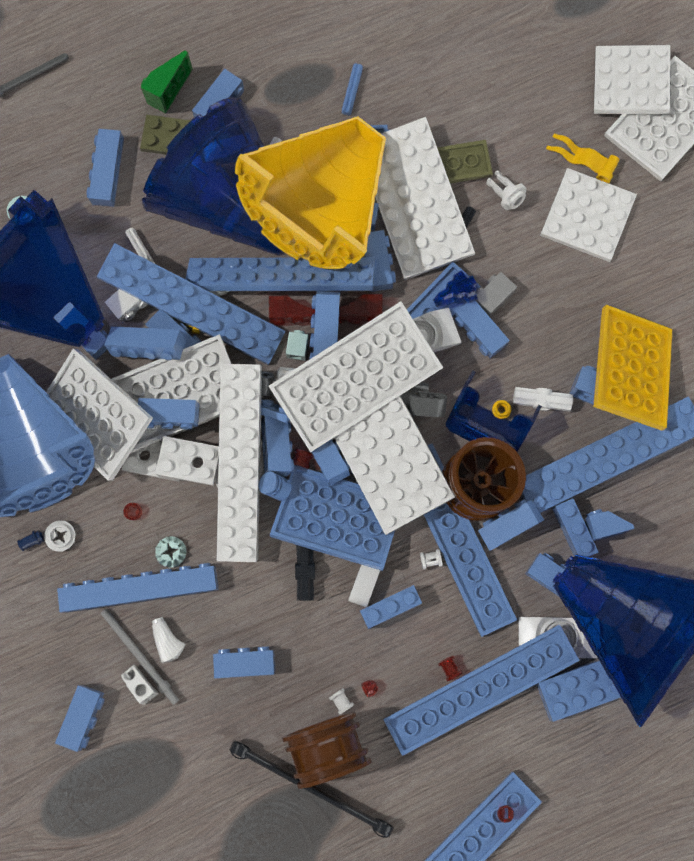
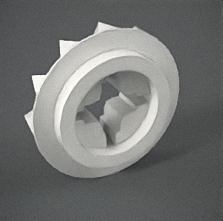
[44,521,76,552]

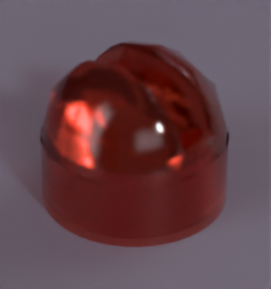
[361,680,378,698]
[497,805,514,823]

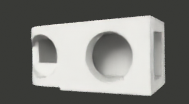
[121,665,159,705]

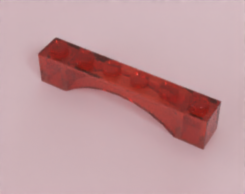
[269,294,383,325]

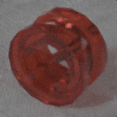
[123,503,142,520]

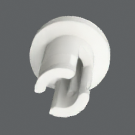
[487,171,526,210]

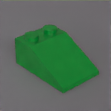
[141,50,193,114]

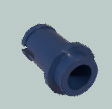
[17,530,44,551]

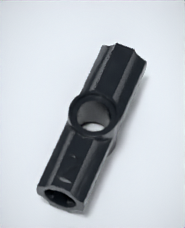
[295,545,315,601]

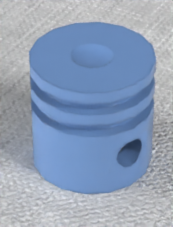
[258,471,292,501]

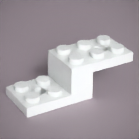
[122,436,219,486]

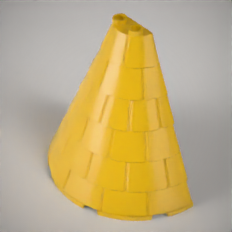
[235,116,386,269]

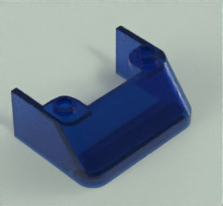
[446,370,542,452]

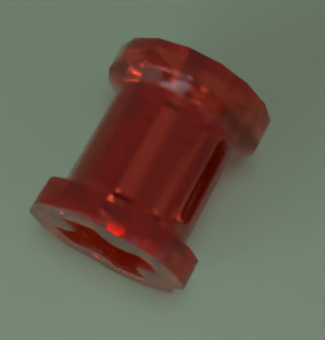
[438,655,462,681]

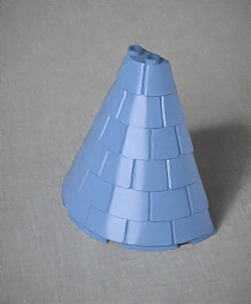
[0,354,95,517]

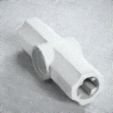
[513,387,573,412]

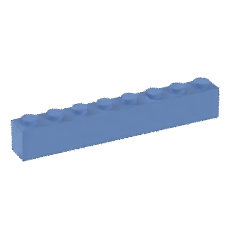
[57,563,219,613]

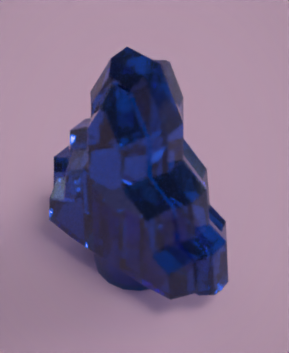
[433,270,479,307]

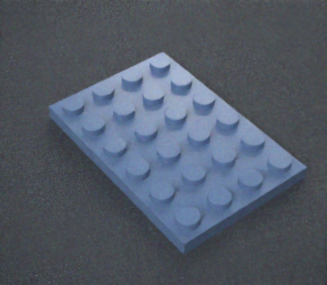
[270,465,395,571]

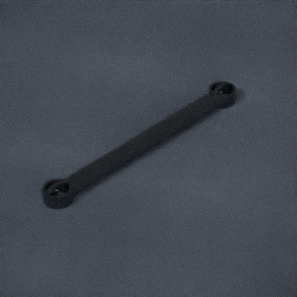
[229,740,394,838]

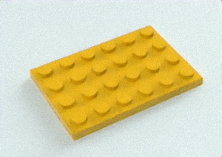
[593,305,672,431]

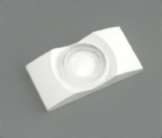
[413,308,462,353]
[518,617,599,658]

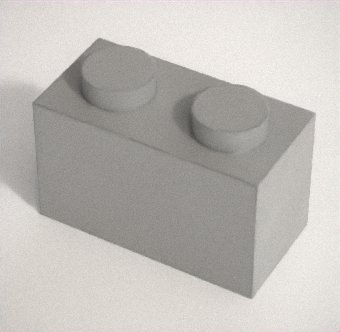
[474,272,517,317]

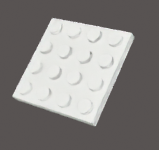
[594,45,670,114]
[540,168,637,262]

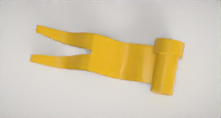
[546,133,620,183]

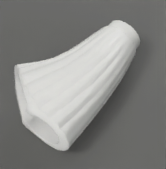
[152,617,186,663]

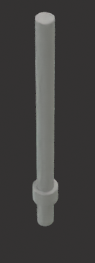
[100,608,179,705]

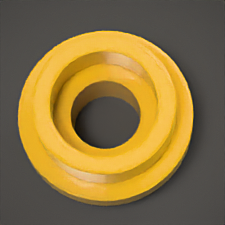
[492,400,511,419]

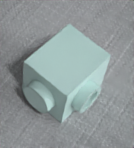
[286,330,309,361]

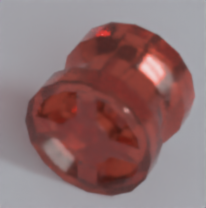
[293,449,313,469]

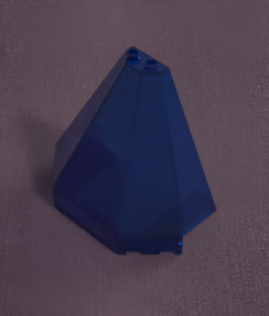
[0,190,105,348]

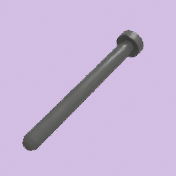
[0,53,69,98]

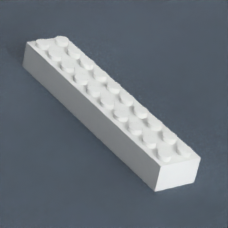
[217,364,262,562]

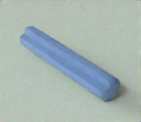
[342,63,363,116]

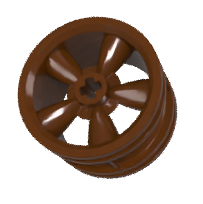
[442,437,526,521]
[282,712,372,789]

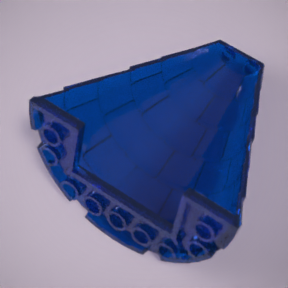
[142,97,284,255]
[552,554,694,727]

